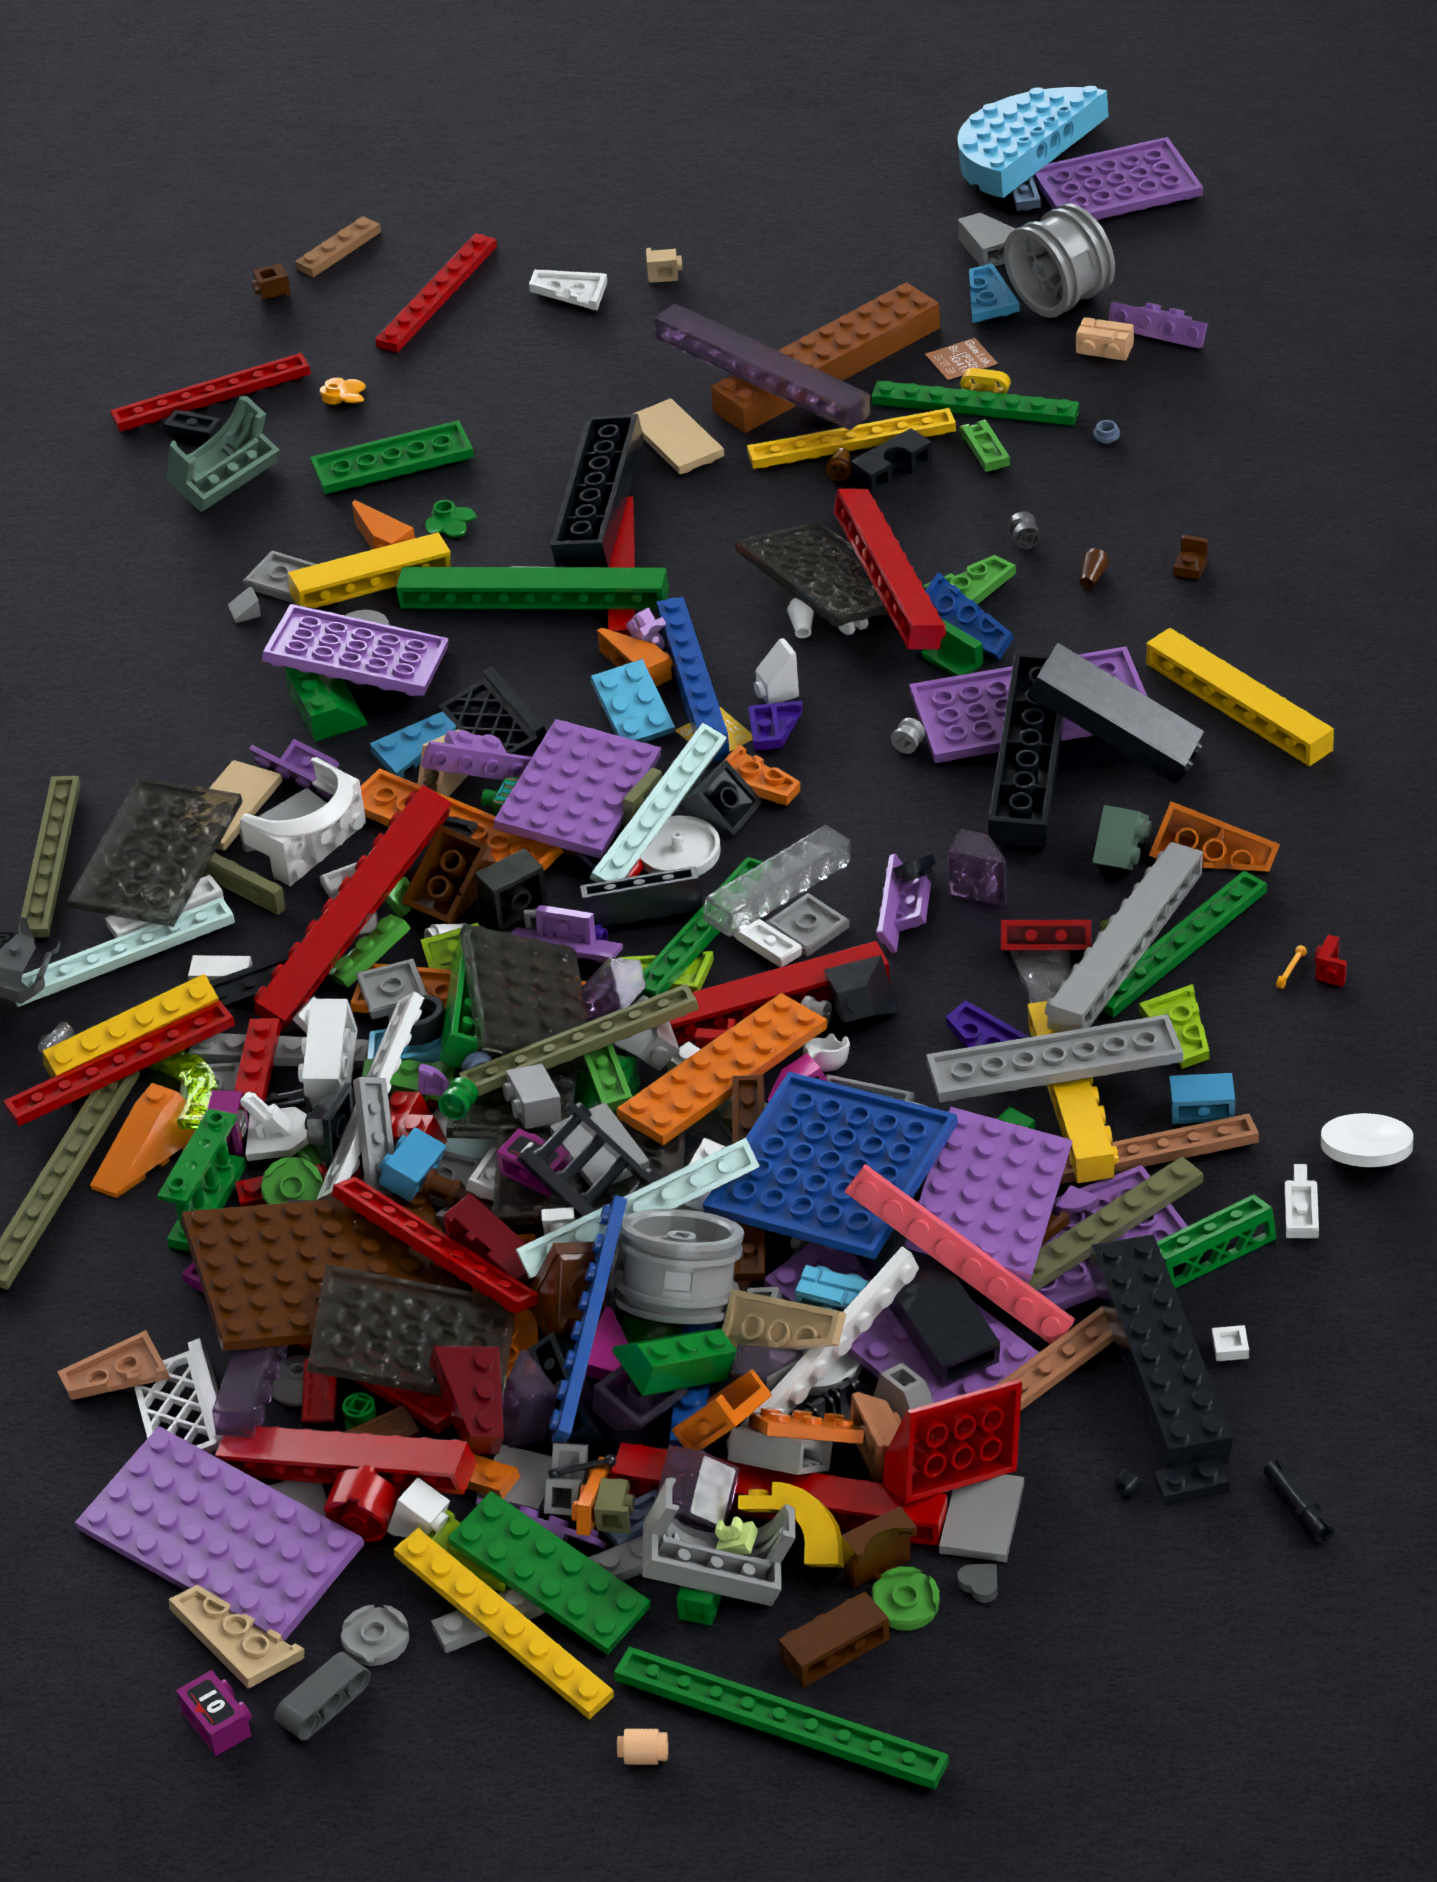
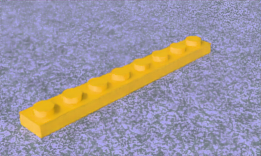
[747,408,956,469]
[394,1528,614,1720]

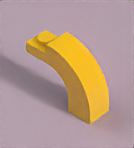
[738,1482,844,1568]

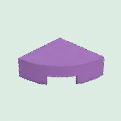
[418,1064,449,1096]
[1055,1185,1099,1216]

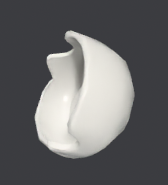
[802,1034,850,1072]

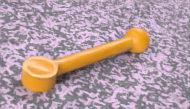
[1276,945,1307,989]

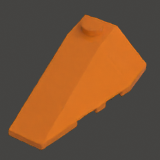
[1149,801,1280,872]
[90,1083,203,1198]

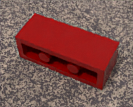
[1001,920,1092,950]

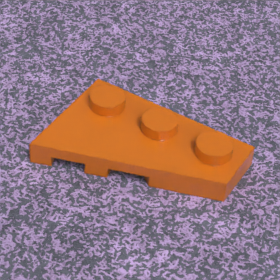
[725,745,800,806]

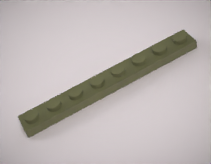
[18,776,81,938]
[459,984,699,1096]
[1026,1156,1203,1291]

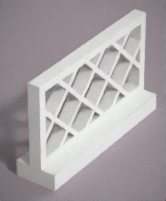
[134,1338,228,1453]

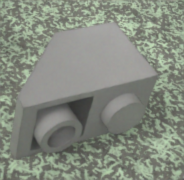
[873,1363,934,1421]

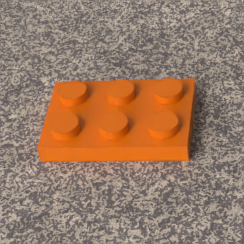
[748,1408,864,1444]

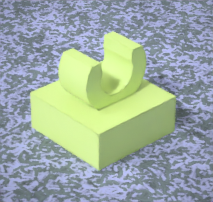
[715,1517,758,1556]

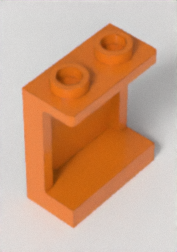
[672,1369,772,1457]

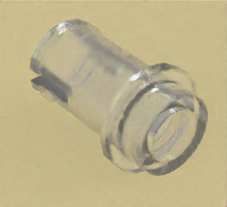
[38,1022,74,1054]

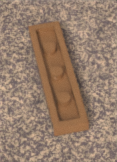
[295,216,381,277]

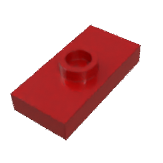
[301,1358,338,1425]

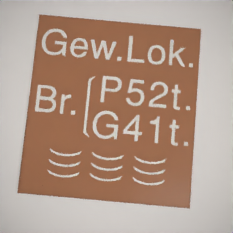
[925,338,998,380]

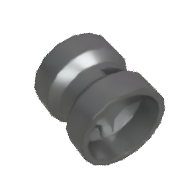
[1009,512,1040,549]

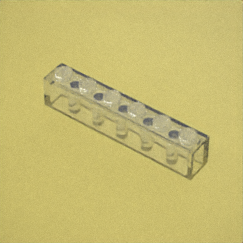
[704,825,851,937]

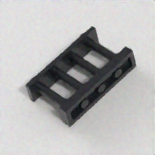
[516,1101,661,1219]

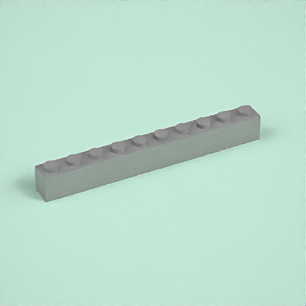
[1045,842,1203,1032]

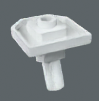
[240,1091,309,1161]

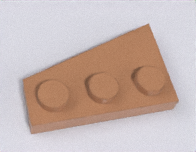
[57,1330,171,1400]

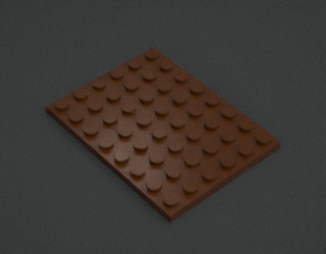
[181,1192,476,1352]

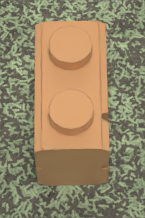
[1076,317,1134,361]

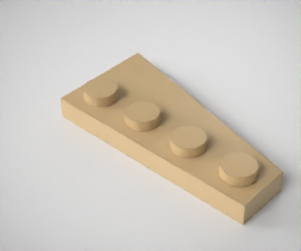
[722,1289,846,1354]
[169,1585,304,1689]

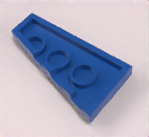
[925,572,1014,660]

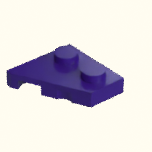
[748,700,803,750]

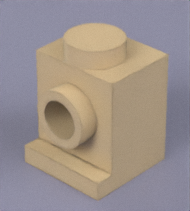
[646,248,682,283]

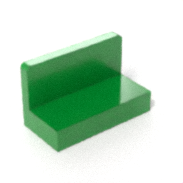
[922,619,983,676]

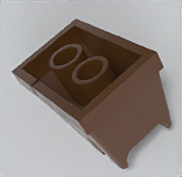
[401,825,497,924]
[526,1242,616,1338]

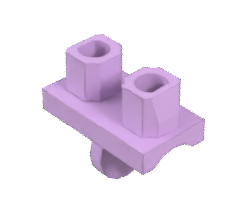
[625,608,666,650]

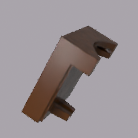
[842,1506,917,1589]

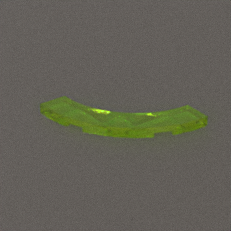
[145,1049,219,1130]

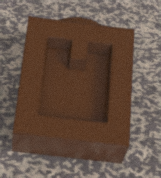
[1173,535,1208,580]

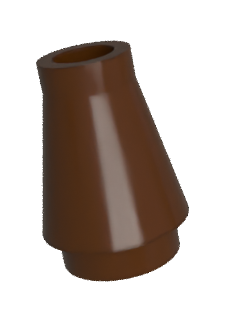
[826,448,851,481]
[1079,548,1109,589]

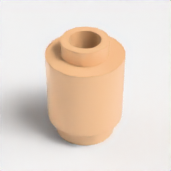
[617,1729,668,1765]

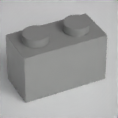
[503,1063,561,1129]

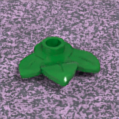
[425,500,477,538]

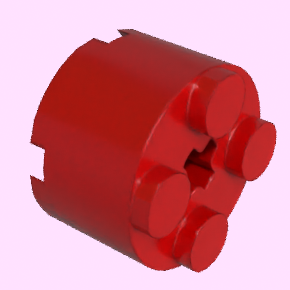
[323,1465,401,1542]

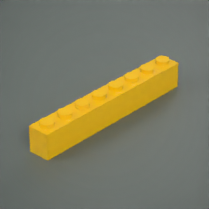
[1146,628,1334,766]
[1027,1001,1119,1183]

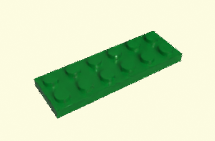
[310,420,474,494]
[448,1491,650,1655]

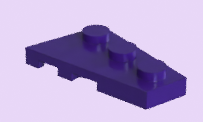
[946,1000,1029,1048]

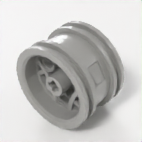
[1004,203,1115,318]
[615,1209,744,1324]

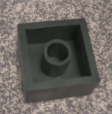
[475,849,548,935]

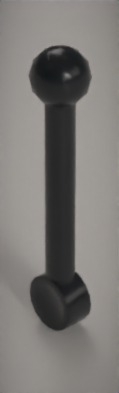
[548,1454,617,1478]

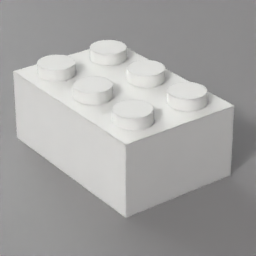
[298,999,357,1108]

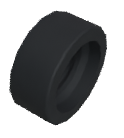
[388,995,446,1046]

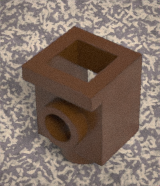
[251,263,291,299]

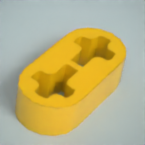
[960,368,1011,394]

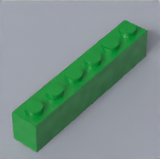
[439,927,493,1069]

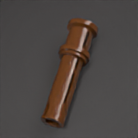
[421,1168,516,1226]

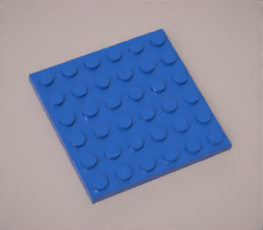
[702,1072,958,1260]

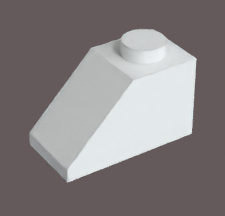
[754,638,799,704]
[387,1478,450,1537]

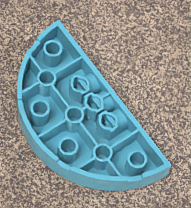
[958,86,1109,198]

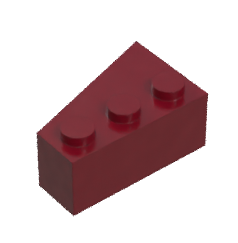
[443,1193,536,1288]
[429,1346,504,1454]

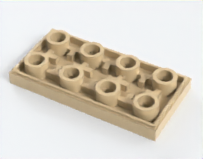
[633,398,724,474]
[175,760,282,851]

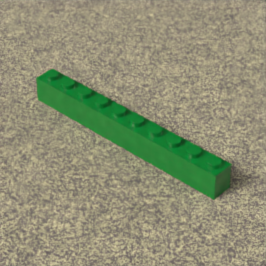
[396,567,669,609]

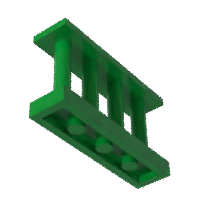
[157,1108,247,1252]

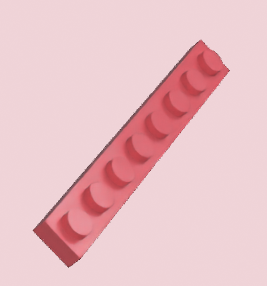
[844,1164,1075,1344]

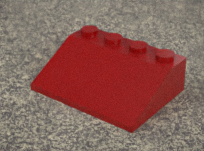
[883,1379,1022,1503]

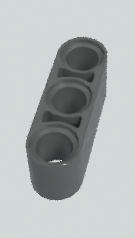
[274,1652,371,1740]

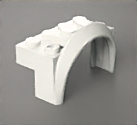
[240,757,366,886]

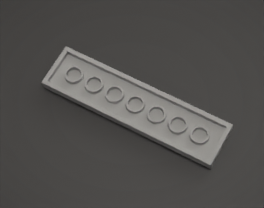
[926,1014,1183,1103]

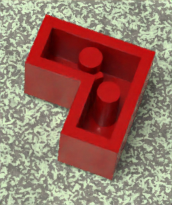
[389,1091,448,1147]

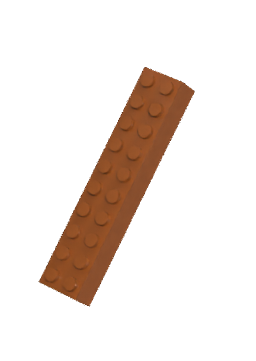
[711,282,940,433]

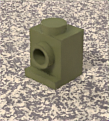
[594,1478,635,1534]

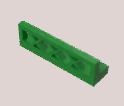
[1157,1194,1277,1289]

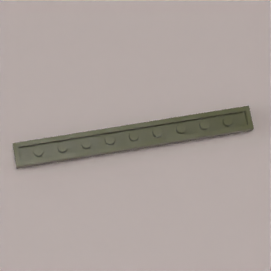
[0,1071,140,1290]

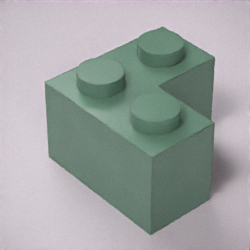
[1093,805,1152,871]

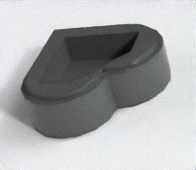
[957,1564,998,1603]

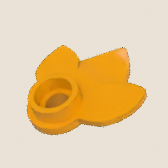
[320,378,366,404]

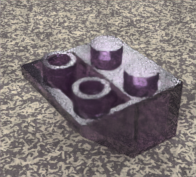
[948,828,1007,907]
[580,957,646,1022]

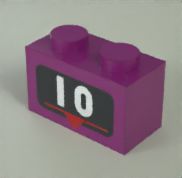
[206,1090,249,1157]
[497,1128,571,1198]
[176,1670,252,1757]

